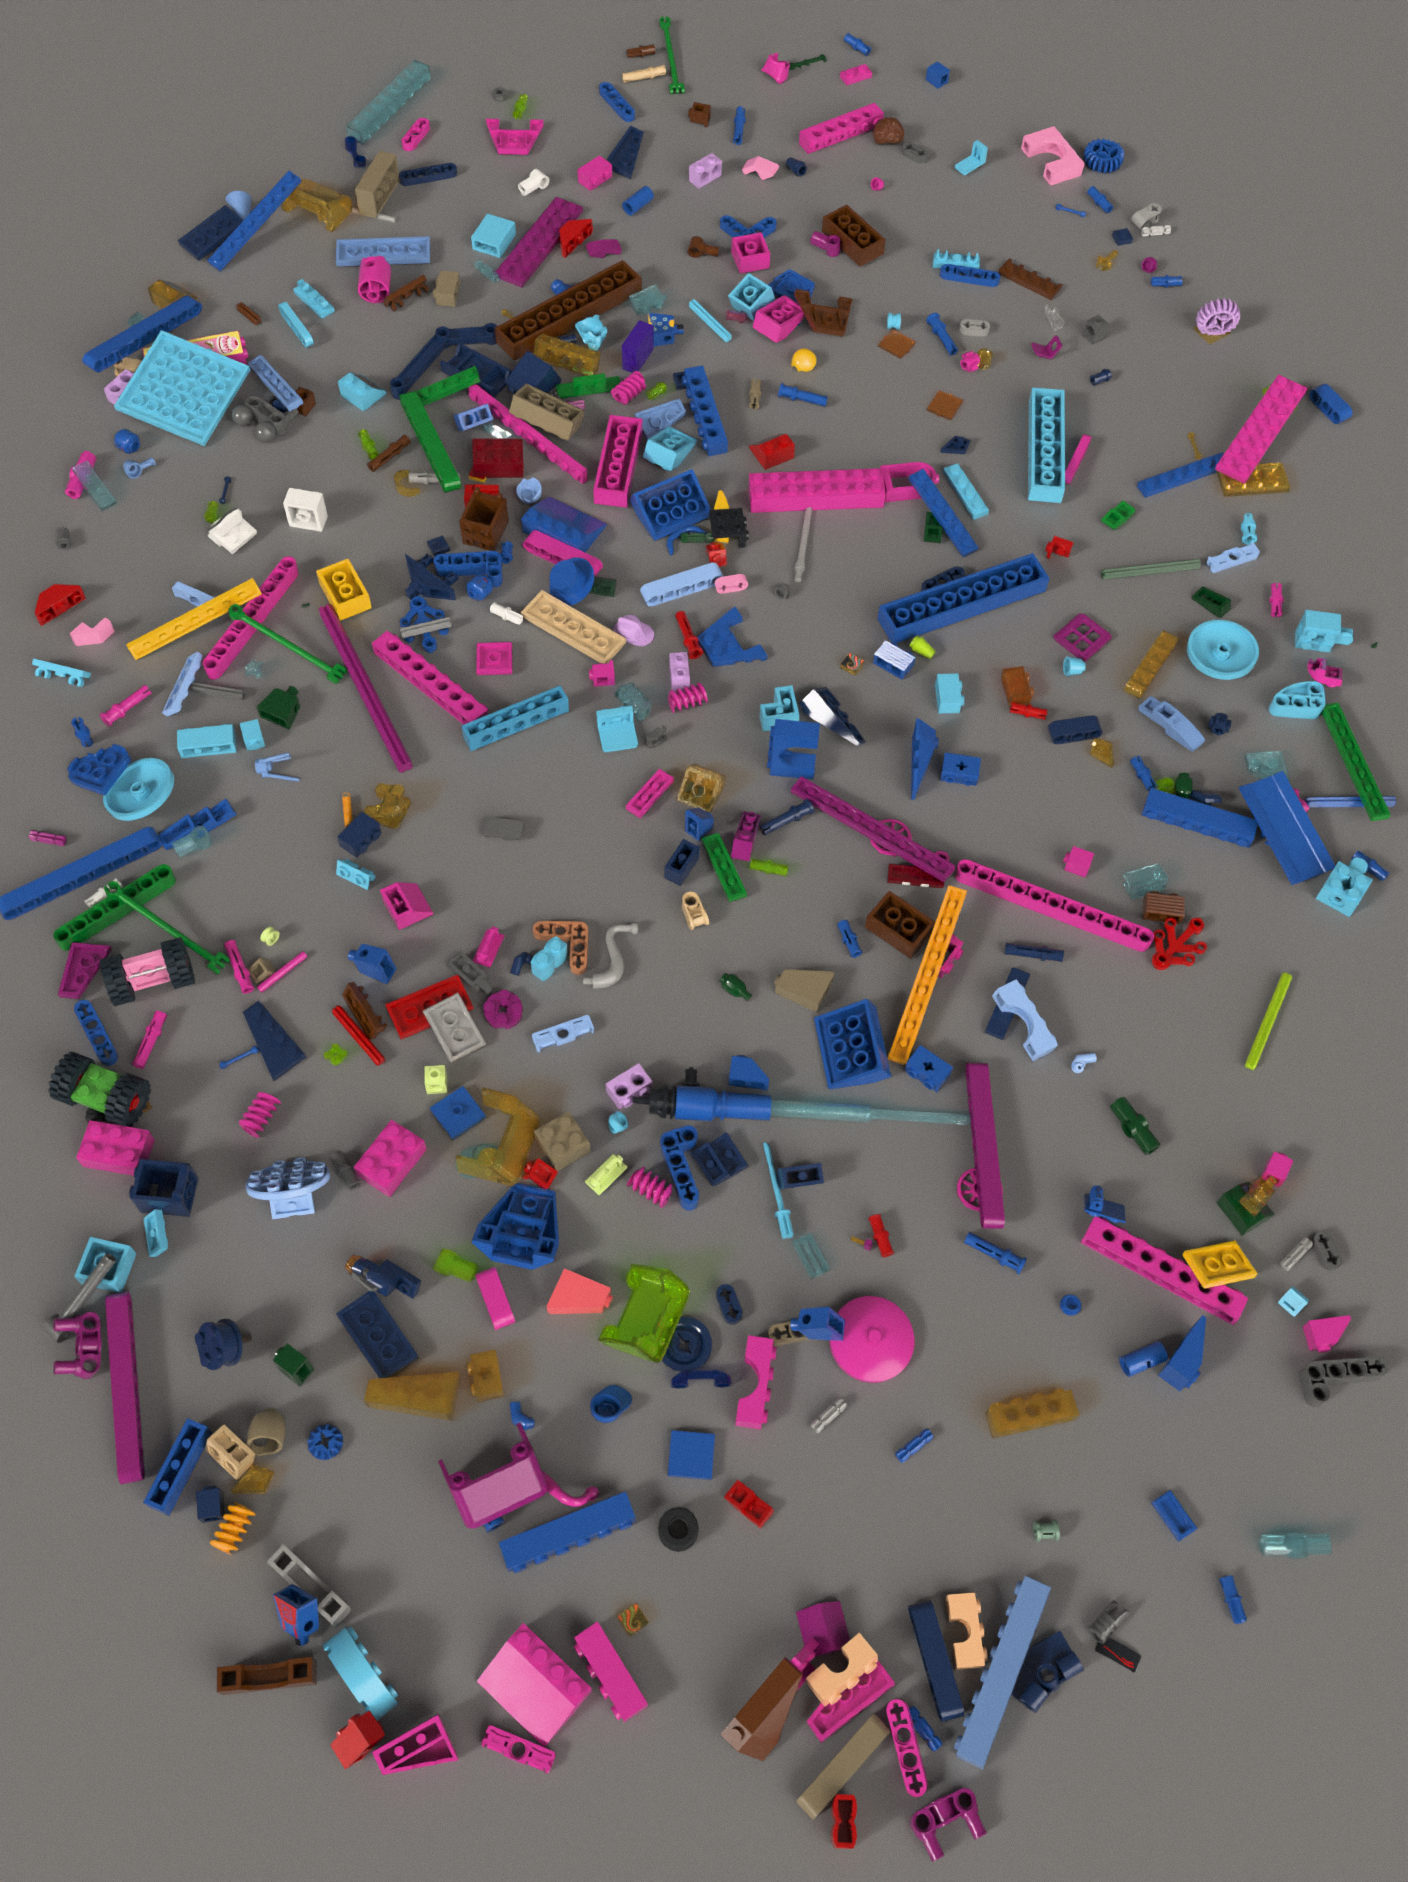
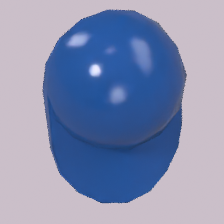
[590,1385,632,1423]

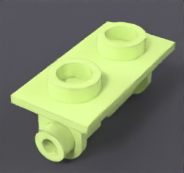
[585,1154,628,1195]

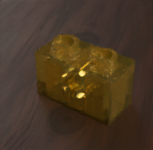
[467,1349,504,1402]

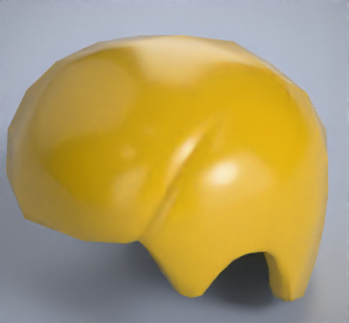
[791,348,817,372]

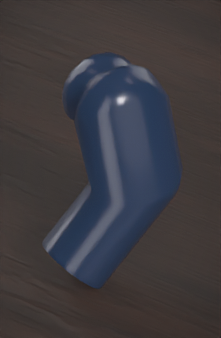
[510,952,533,976]

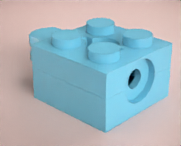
[1295,610,1353,652]
[1315,858,1373,917]

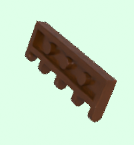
[998,258,1063,300]

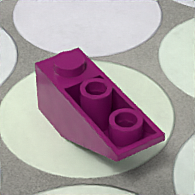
[731,811,761,861]

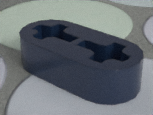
[716,1284,742,1325]

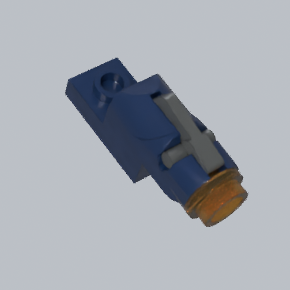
[345,1255,421,1299]

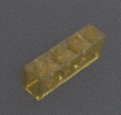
[534,333,601,376]
[985,1388,1079,1439]

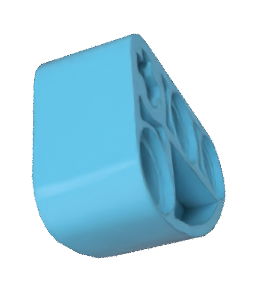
[1269,681,1325,719]

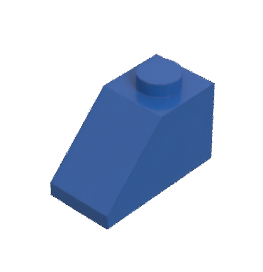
[685,807,714,841]
[728,1055,769,1091]

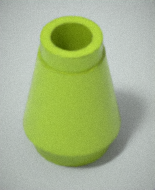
[909,635,936,659]

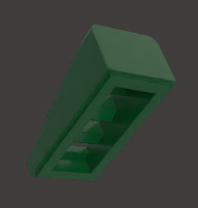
[1192,586,1231,618]

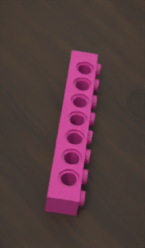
[372,630,488,725]
[1080,1217,1248,1325]

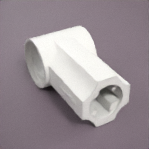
[518,169,549,196]

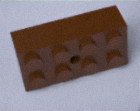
[822,204,886,267]

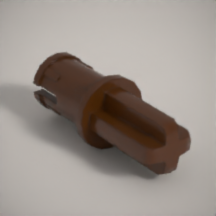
[626,44,655,58]

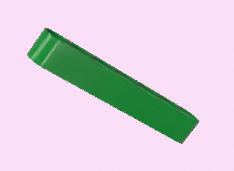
[53,864,176,951]

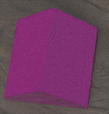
[796,1601,850,1658]

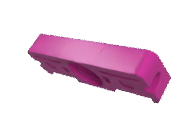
[481,1726,556,1774]

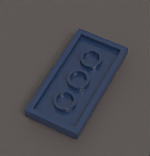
[178,205,243,261]
[336,1291,419,1383]

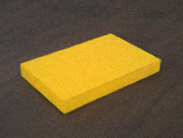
[1183,1240,1258,1289]

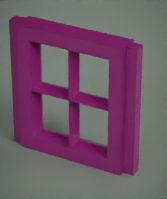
[1053,613,1112,662]

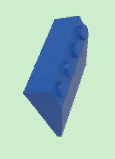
[629,469,711,541]
[521,497,607,552]
[814,999,892,1090]

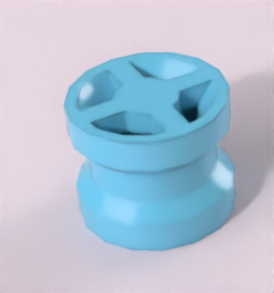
[887,312,901,330]

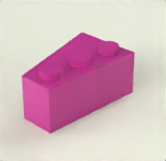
[372,1713,459,1775]

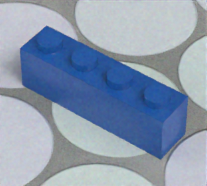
[143,1418,213,1516]

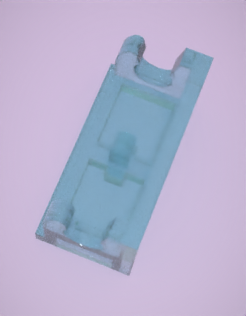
[1124,863,1168,900]

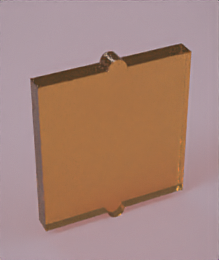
[878,330,916,359]
[927,390,963,421]

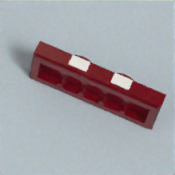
[887,864,944,889]

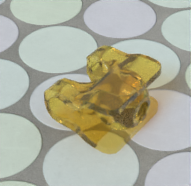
[363,783,411,829]

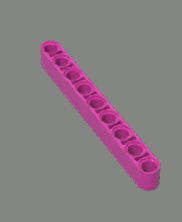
[203,556,299,680]

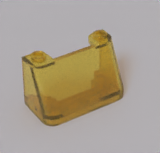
[281,178,353,232]

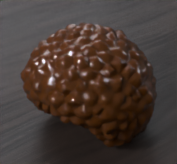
[873,117,905,145]

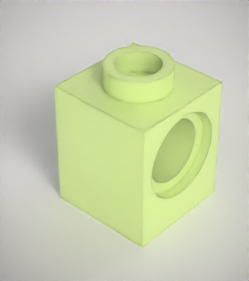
[425,1065,447,1094]

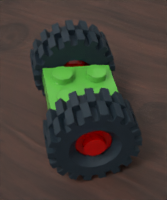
[48,1052,151,1127]

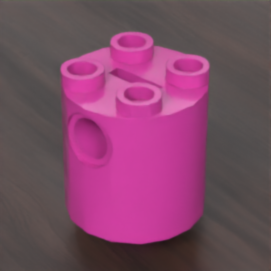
[358,256,391,303]

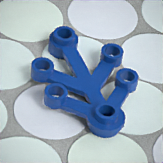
[400,596,449,653]

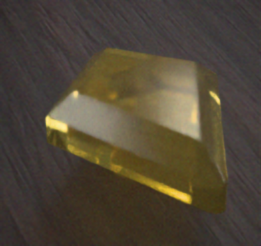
[1089,738,1114,768]
[231,1464,275,1494]

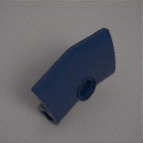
[1012,1631,1084,1713]

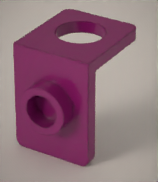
[1031,335,1062,360]

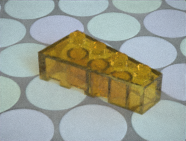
[364,1372,462,1421]

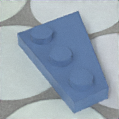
[635,398,686,441]

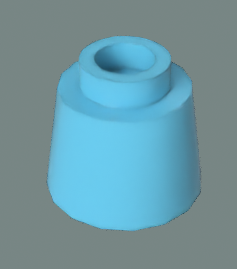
[1063,656,1086,676]

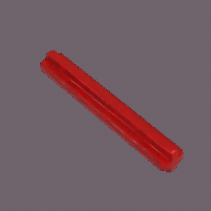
[332,1005,385,1066]

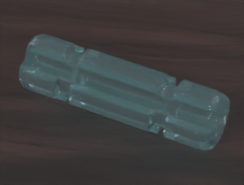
[475,260,499,283]
[483,422,513,439]

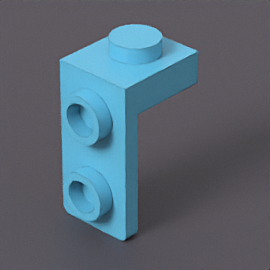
[955,140,988,175]

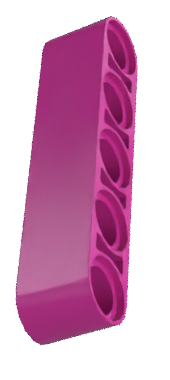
[523,530,603,579]

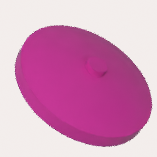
[829,1296,915,1383]

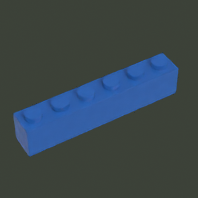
[1141,788,1258,848]
[499,1492,636,1573]

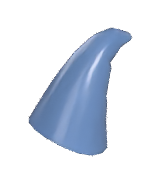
[225,191,252,220]

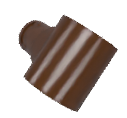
[687,236,719,258]

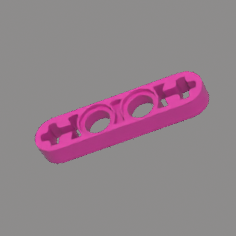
[1065,434,1092,485]
[886,1698,928,1797]

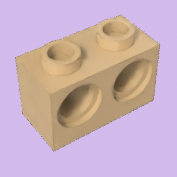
[205,1425,255,1480]

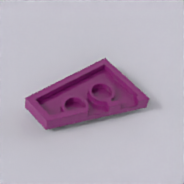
[58,942,112,999]

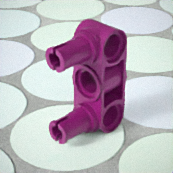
[53,1312,102,1379]
[910,1788,987,1862]

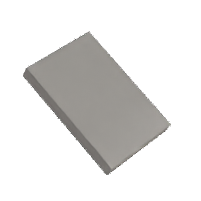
[423,993,486,1063]

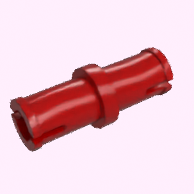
[1009,701,1047,720]
[868,1214,894,1258]

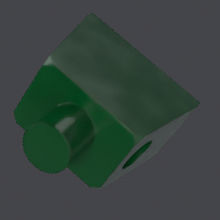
[257,686,300,730]

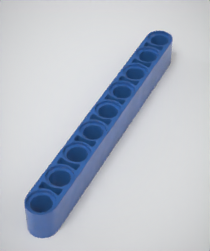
[82,295,202,373]
[0,827,162,920]

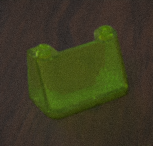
[598,1264,689,1363]

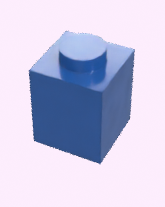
[926,61,950,89]

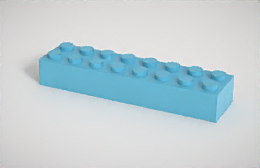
[1028,387,1065,503]

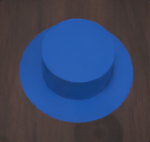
[549,557,594,606]

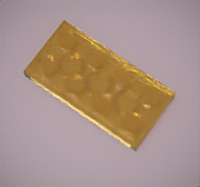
[1216,463,1290,497]

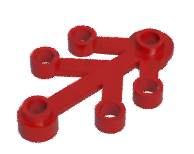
[1152,918,1207,970]

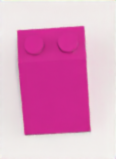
[753,295,805,343]

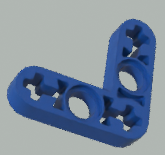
[720,215,777,238]

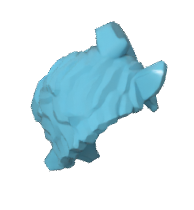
[575,314,607,351]

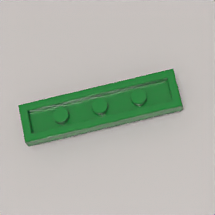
[417,366,481,406]
[701,833,747,903]

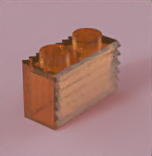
[1001,666,1034,706]

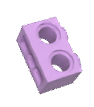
[689,153,722,189]
[104,369,134,404]
[669,652,690,693]
[606,1063,652,1110]

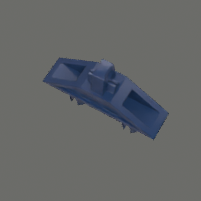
[405,553,459,600]

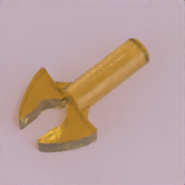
[1096,250,1118,271]

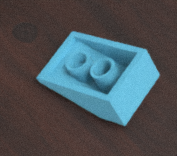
[643,426,697,471]

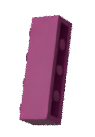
[573,1621,648,1723]

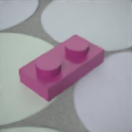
[840,64,872,85]

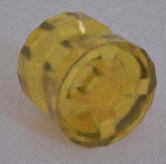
[977,348,993,369]

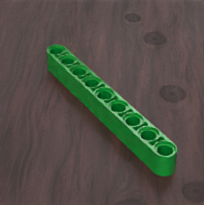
[399,391,462,493]

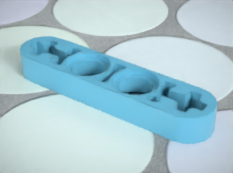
[278,301,314,348]

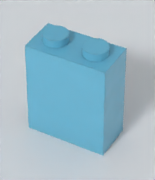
[471,213,516,258]

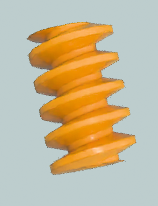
[209,1502,256,1555]

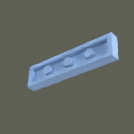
[162,652,203,717]

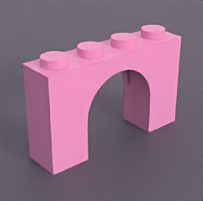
[1021,126,1084,185]

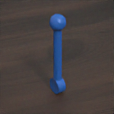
[1056,204,1086,217]
[219,1046,259,1069]

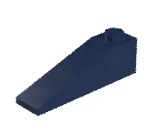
[799,687,866,746]

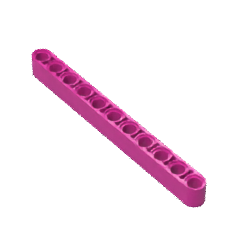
[955,859,1154,952]

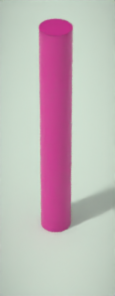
[257,951,308,993]

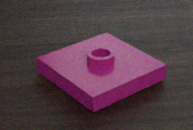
[476,642,512,675]

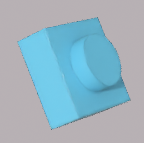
[1277,1286,1310,1317]

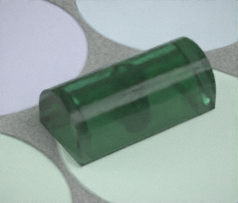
[589,576,617,597]

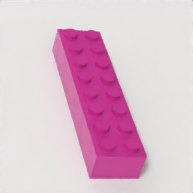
[748,468,886,513]

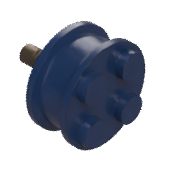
[195,1318,252,1370]

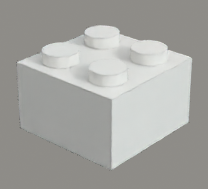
[283,488,328,532]

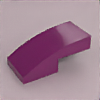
[586,239,622,258]

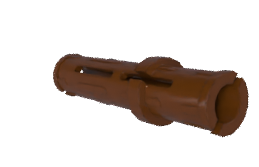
[367,435,411,472]

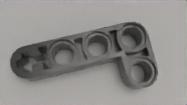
[1299,1357,1388,1407]

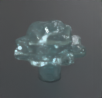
[245,660,263,678]

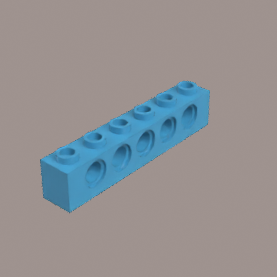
[461,686,569,751]

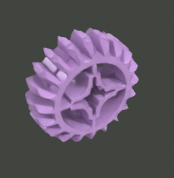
[1196,298,1240,337]

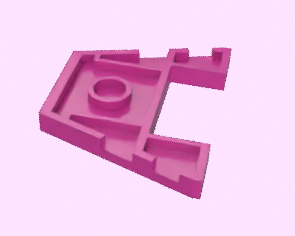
[486,119,544,155]

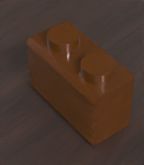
[1143,891,1185,924]

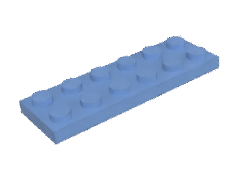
[336,236,430,266]

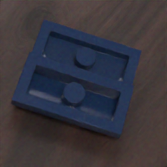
[691,1132,749,1187]

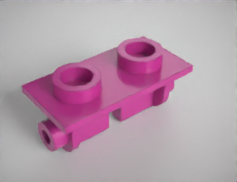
[473,926,505,968]

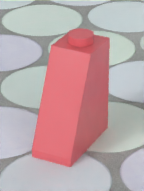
[546,1268,613,1314]

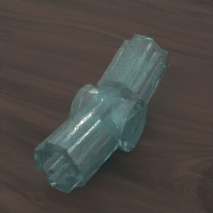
[1259,1532,1332,1559]

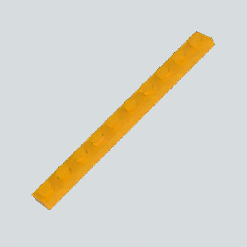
[888,885,967,1066]

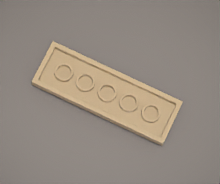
[521,590,626,664]

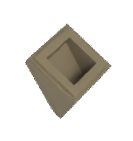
[248,957,276,985]

